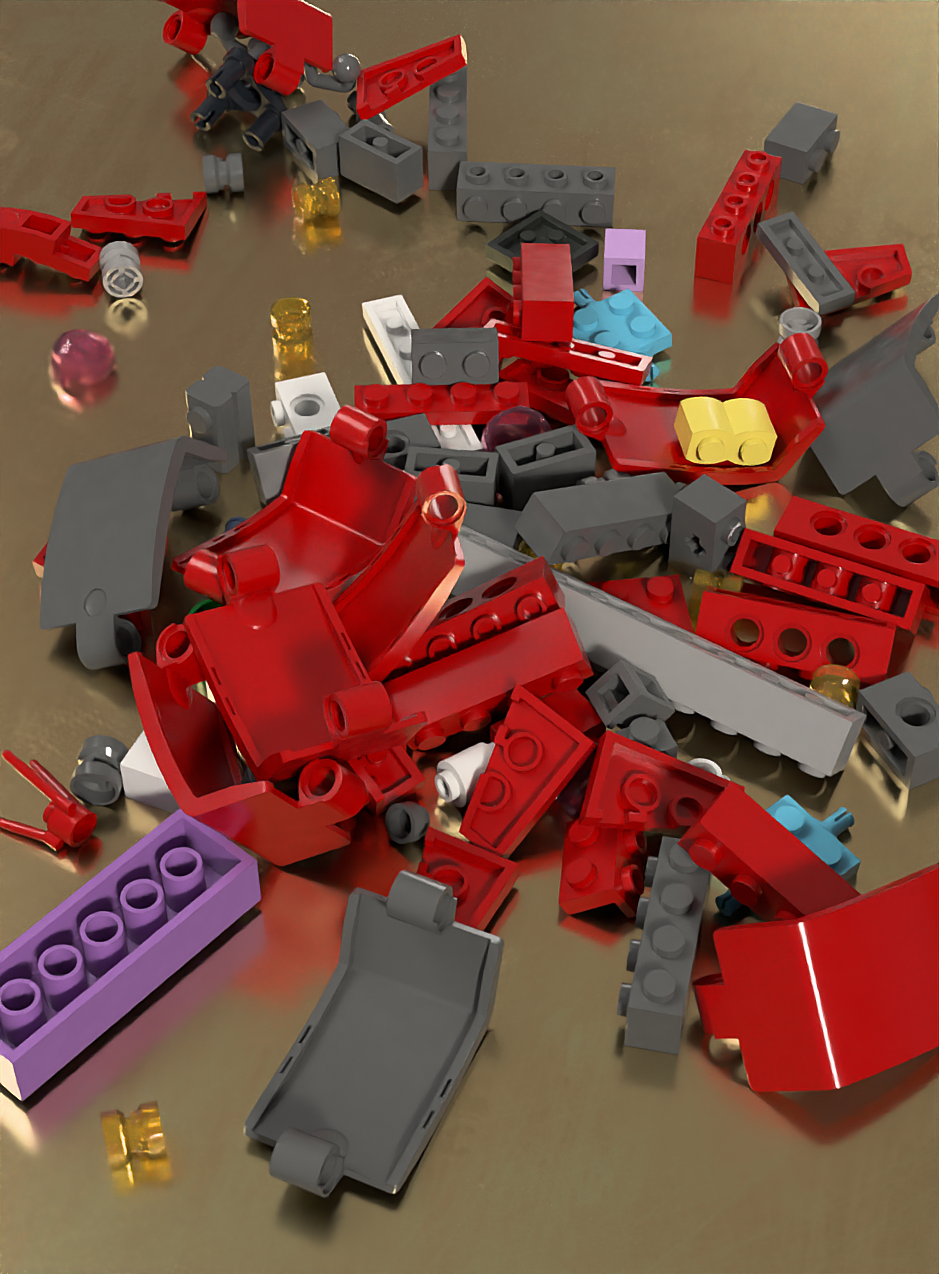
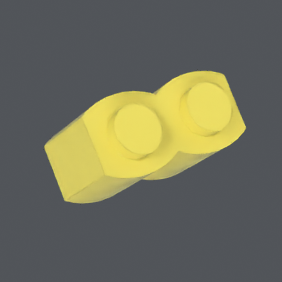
[674,397,777,465]

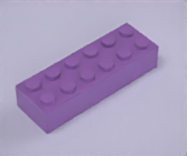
[0,809,261,1101]

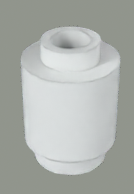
[434,742,495,807]

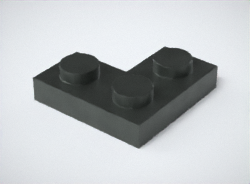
[486,210,599,273]

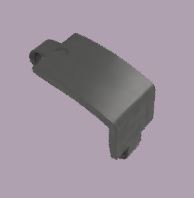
[810,292,939,507]
[40,436,228,670]
[244,870,504,1198]

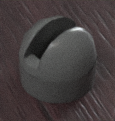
[385,801,430,844]

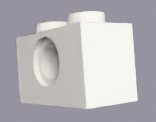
[270,372,340,439]

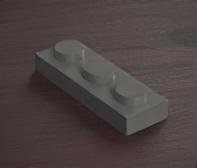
[756,211,855,316]

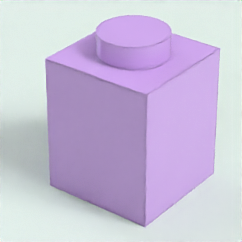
[603,228,646,292]

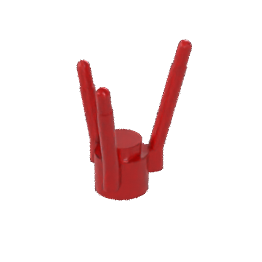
[0,750,97,851]

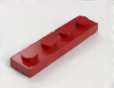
[483,318,653,386]
[354,381,530,425]

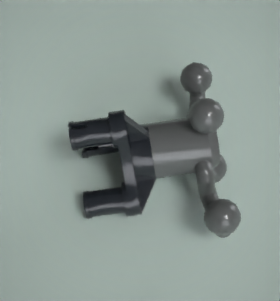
[190,12,361,151]

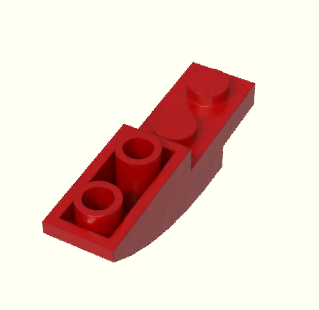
[0,207,103,282]

